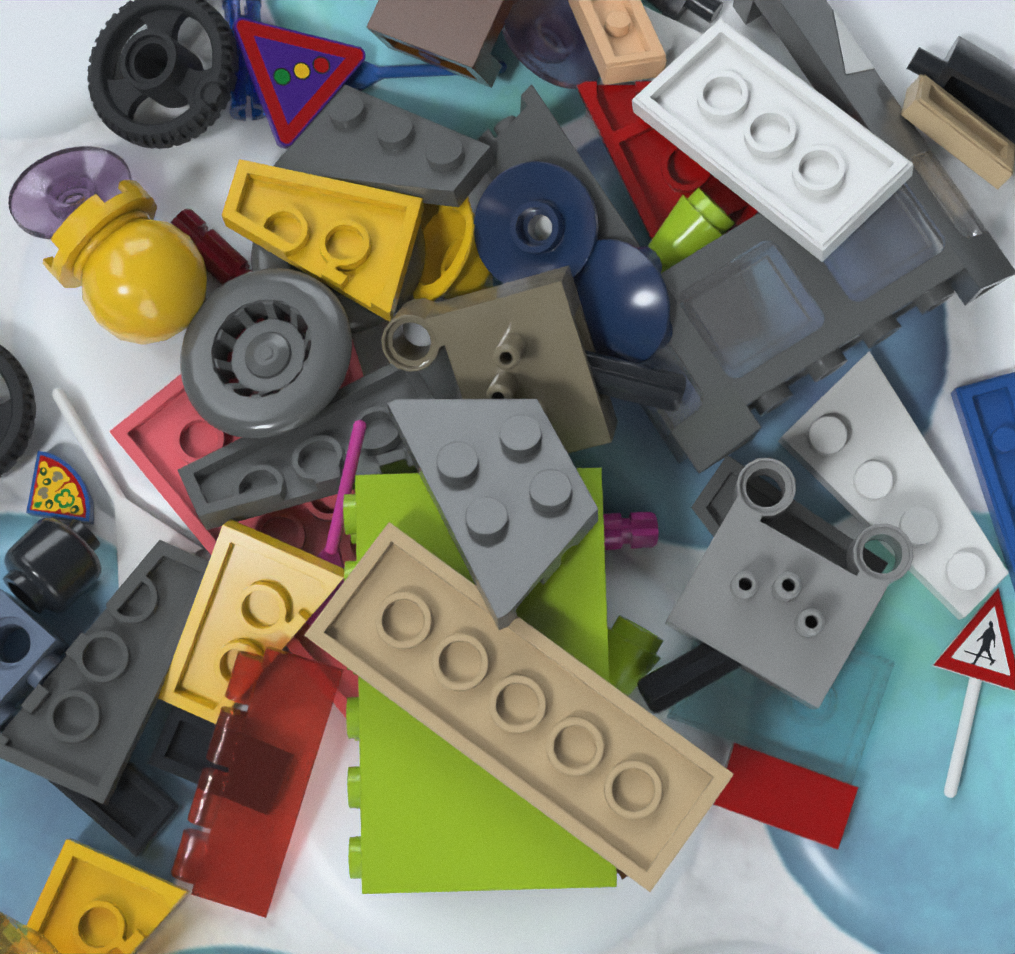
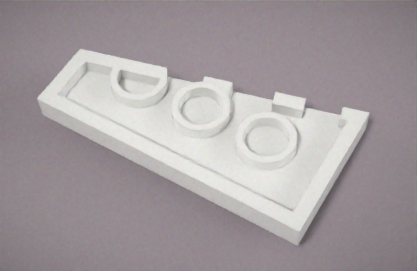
[778,351,1008,620]

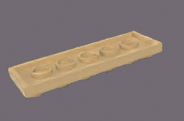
[304,522,734,892]

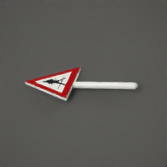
[931,588,1015,798]

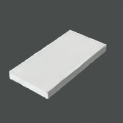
[632,18,913,262]

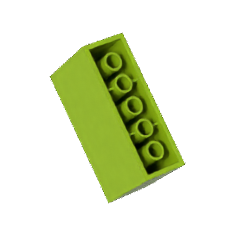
[343,467,617,894]

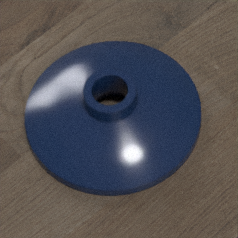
[474,161,598,284]

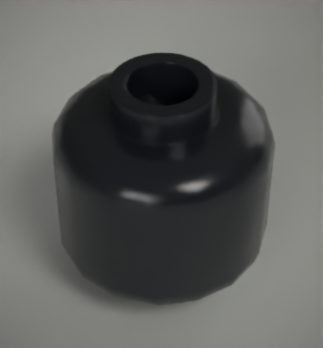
[3,518,102,614]

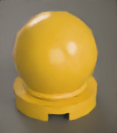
[42,180,207,345]

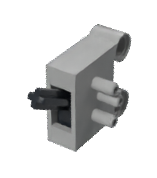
[637,458,914,714]

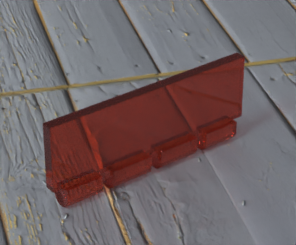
[171,646,344,918]

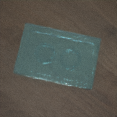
[666,641,895,785]

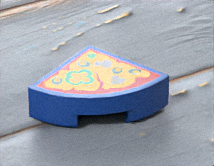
[26,451,94,525]

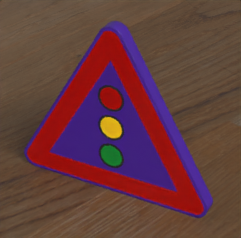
[232,18,366,149]

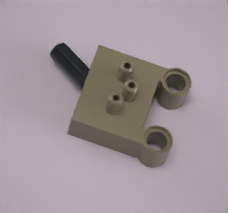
[381,266,686,453]

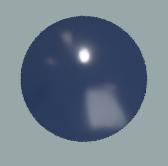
[574,239,673,363]

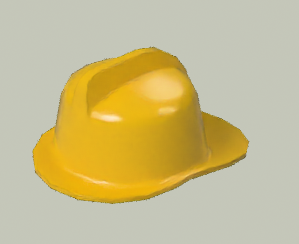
[413,197,493,301]

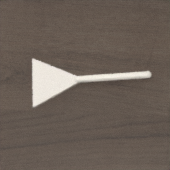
[52,388,203,587]

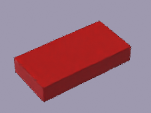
[713,743,859,850]

